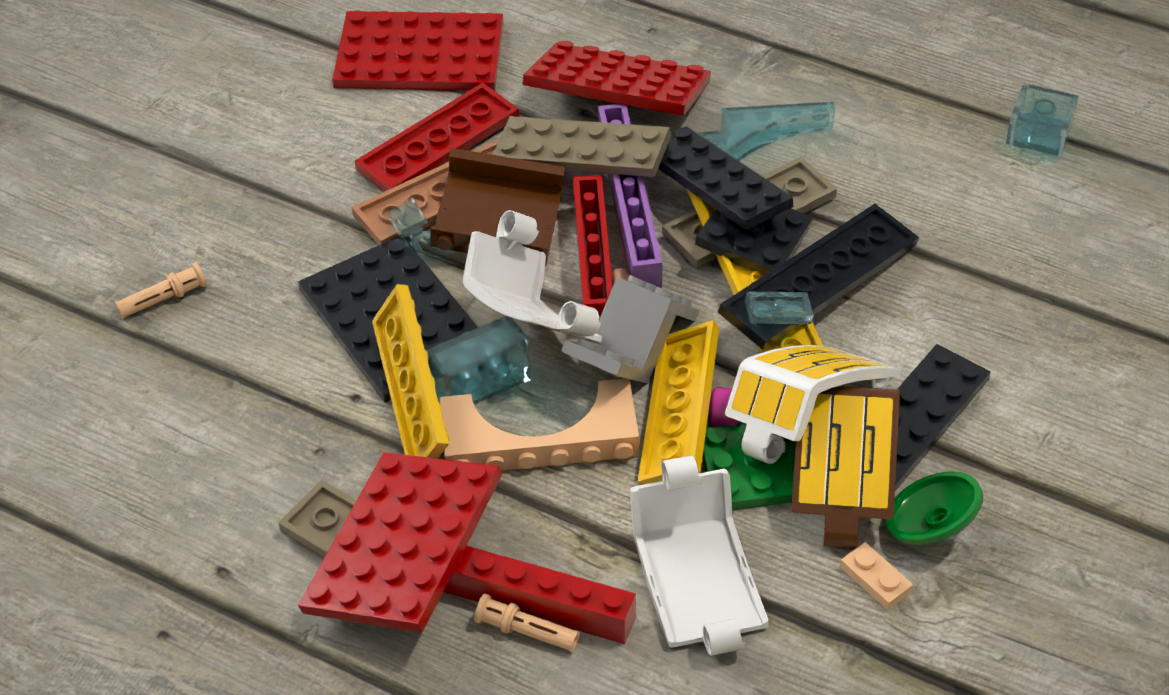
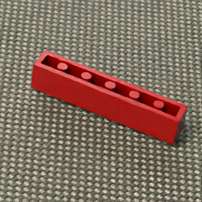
[573,175,613,319]
[443,546,636,644]

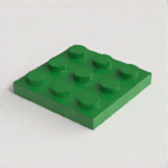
[703,423,796,510]

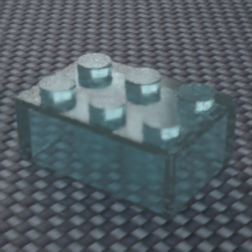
[426,316,531,405]

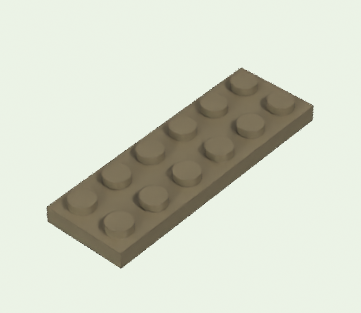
[492,116,671,177]
[662,157,837,269]

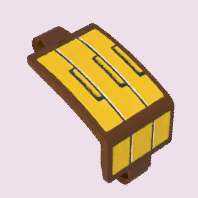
[792,386,900,549]

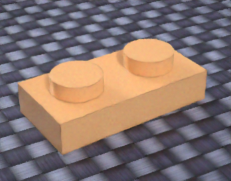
[840,542,913,610]

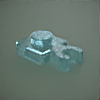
[386,197,430,253]

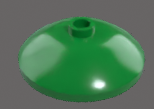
[885,471,983,545]

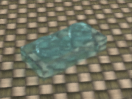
[745,292,814,324]

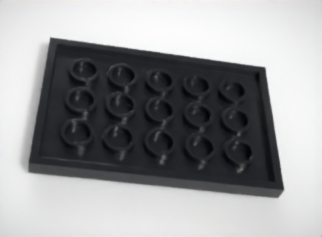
[298,235,492,403]

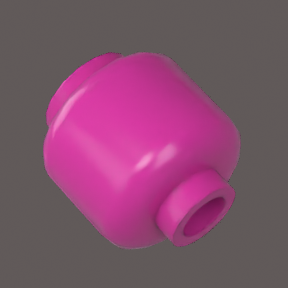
[708,387,743,427]

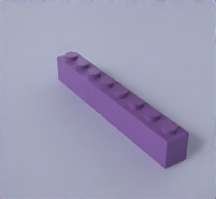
[598,104,663,288]

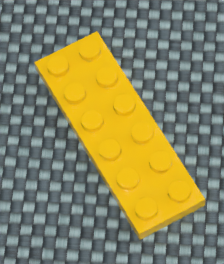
[372,284,449,459]
[638,320,719,485]

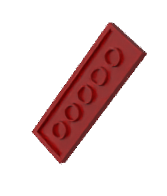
[354,83,520,192]

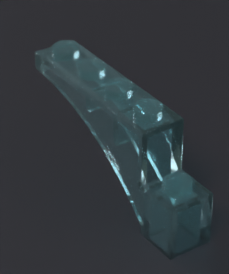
[697,101,835,161]

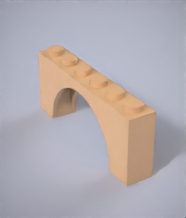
[440,378,639,471]

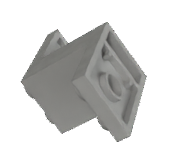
[561,275,699,384]

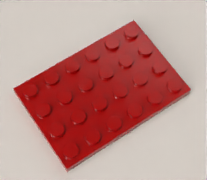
[332,10,504,91]
[522,41,711,116]
[298,452,502,633]

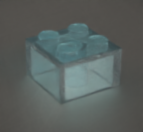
[1006,83,1079,157]

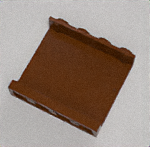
[430,148,565,266]

